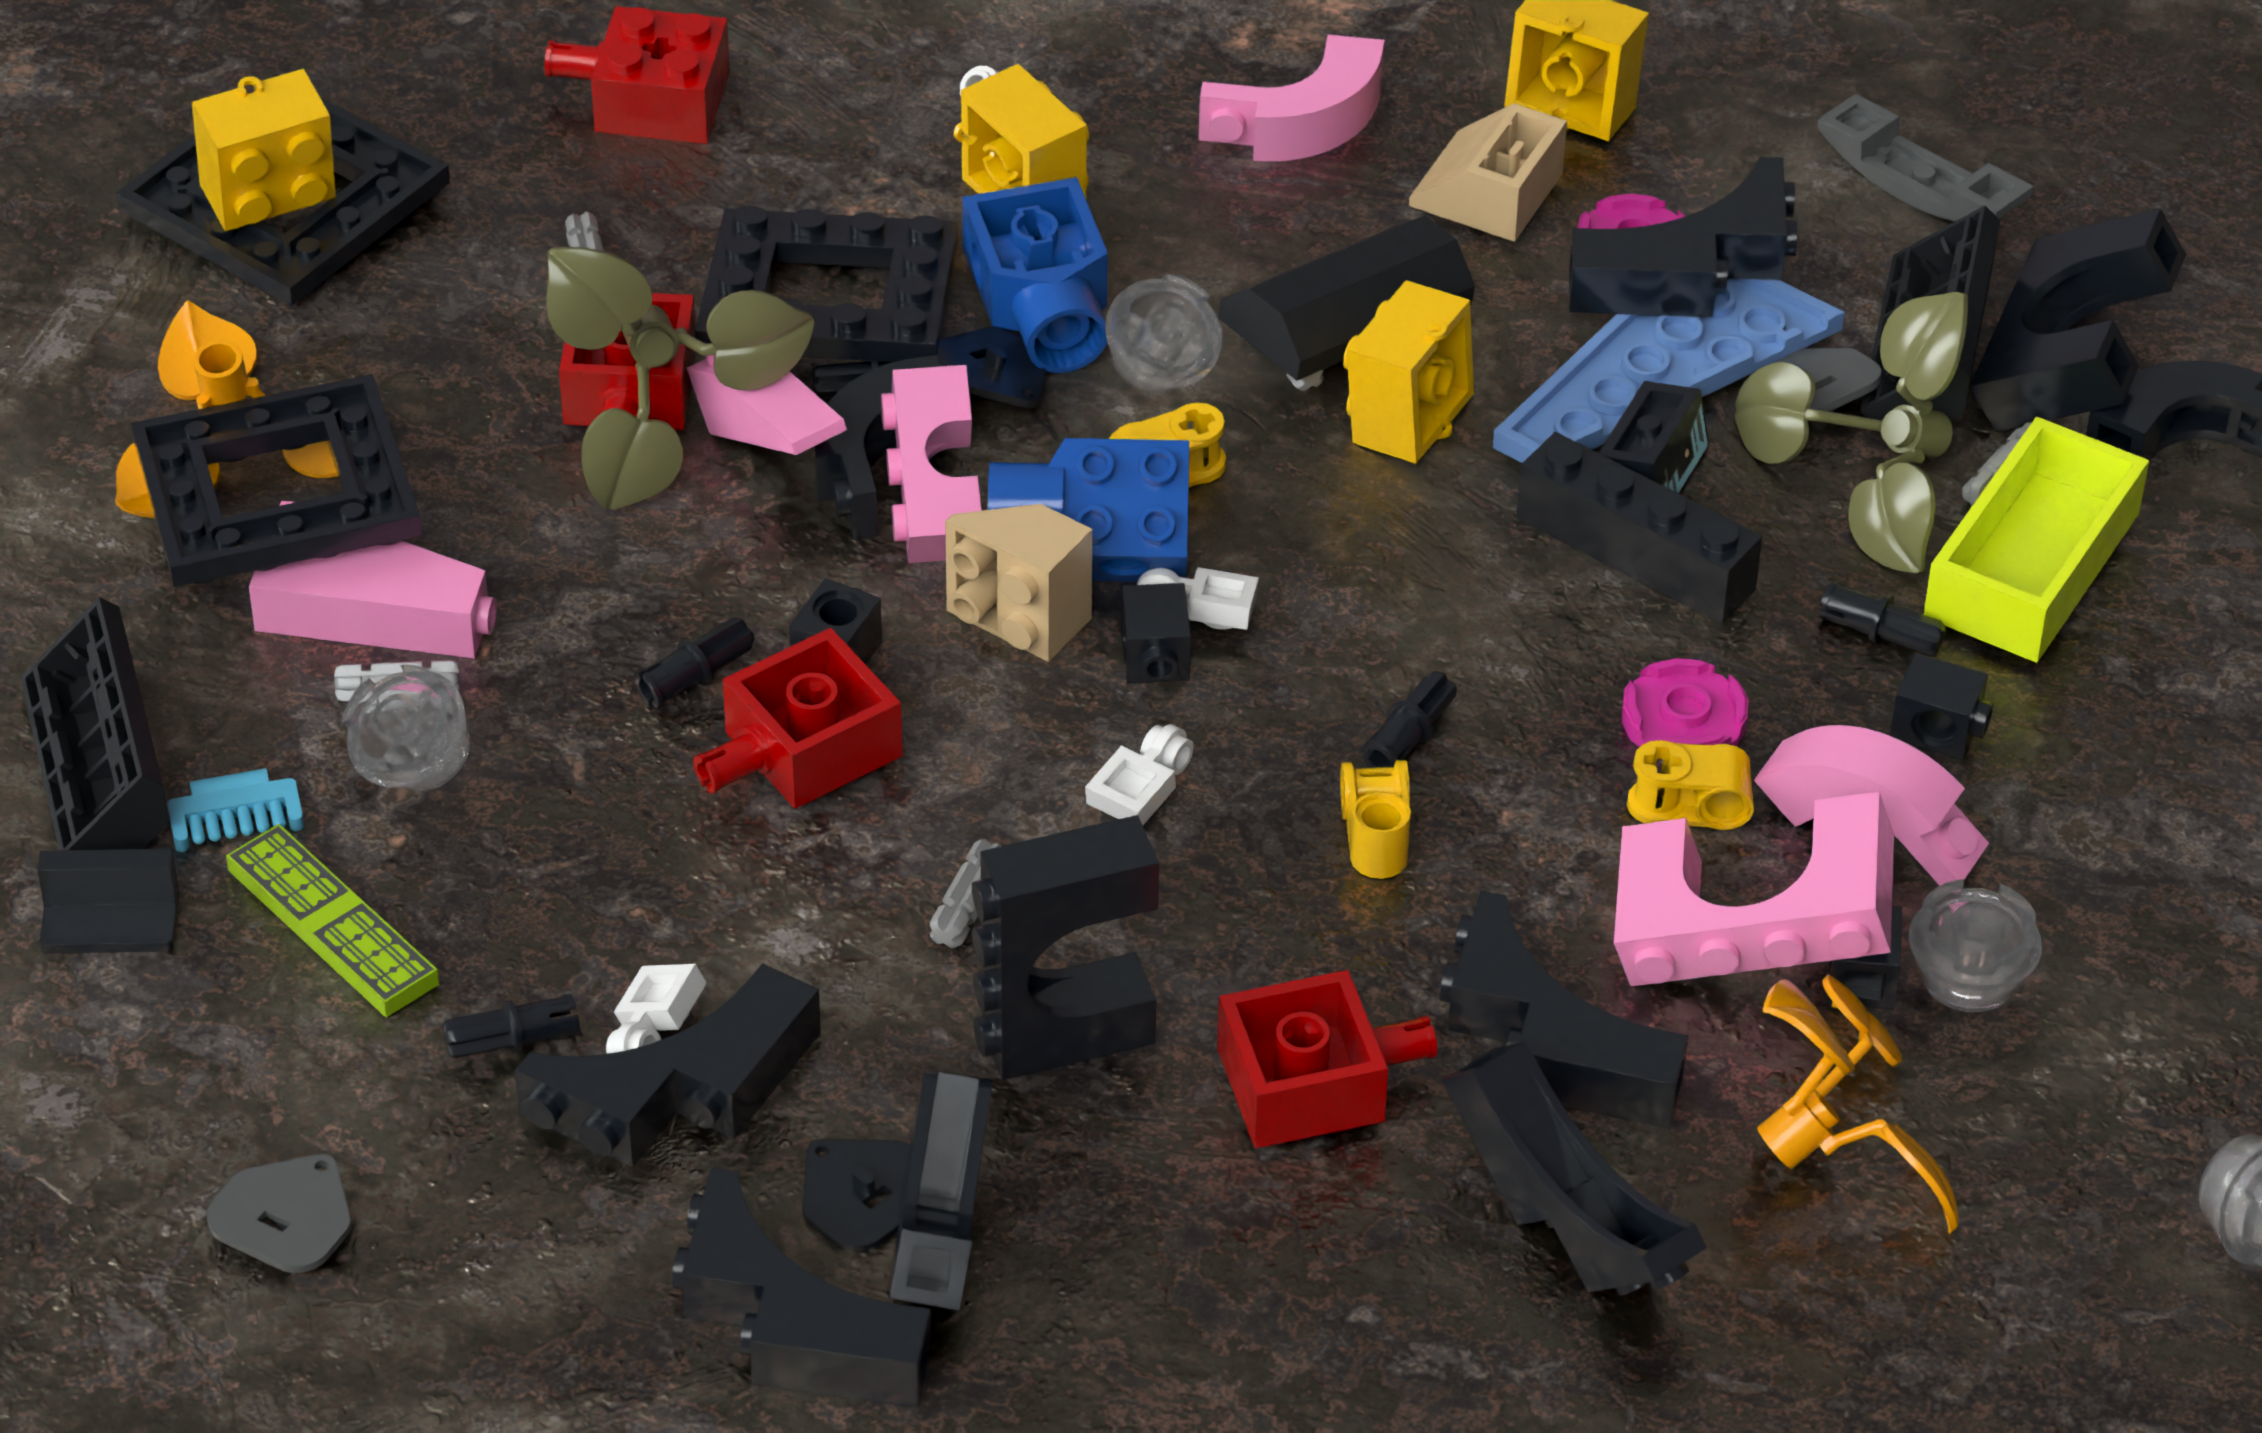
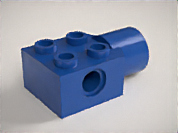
[962,177,1109,373]
[988,438,1189,582]

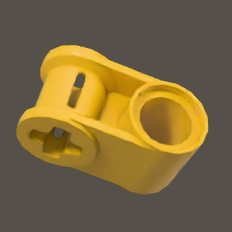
[1109,402,1227,487]
[1626,740,1754,830]
[1340,760,1411,879]

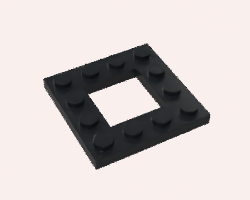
[116,74,450,306]
[695,206,958,362]
[131,374,423,587]

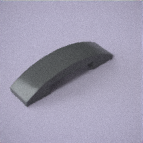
[1817,94,2034,221]

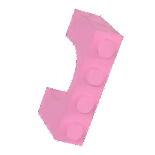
[1614,791,1894,987]

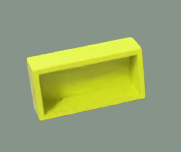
[1923,416,2149,663]

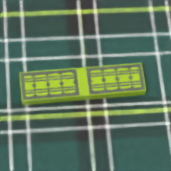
[226,824,439,1018]

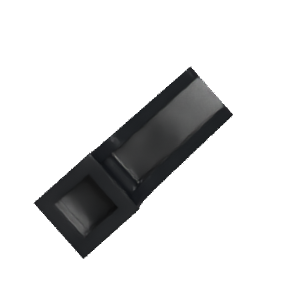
[888,1068,992,1310]

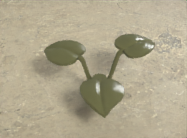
[546,247,814,510]
[1734,292,1968,574]

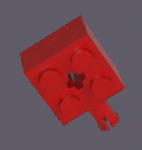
[544,6,730,144]
[559,293,696,430]
[693,627,903,809]
[1217,970,1437,1149]

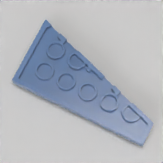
[1493,278,1845,463]

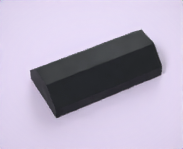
[1860,205,2000,422]
[1218,215,1475,381]
[20,597,169,851]

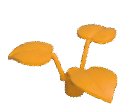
[115,301,338,518]
[1757,975,1958,1234]

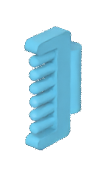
[167,768,304,852]

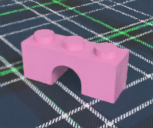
[881,365,981,563]

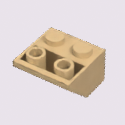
[1409,103,1567,242]
[945,504,1093,662]

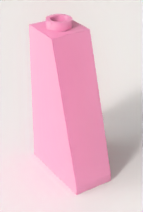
[249,500,497,659]

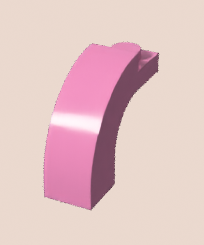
[1199,34,1384,162]
[1754,725,1989,891]

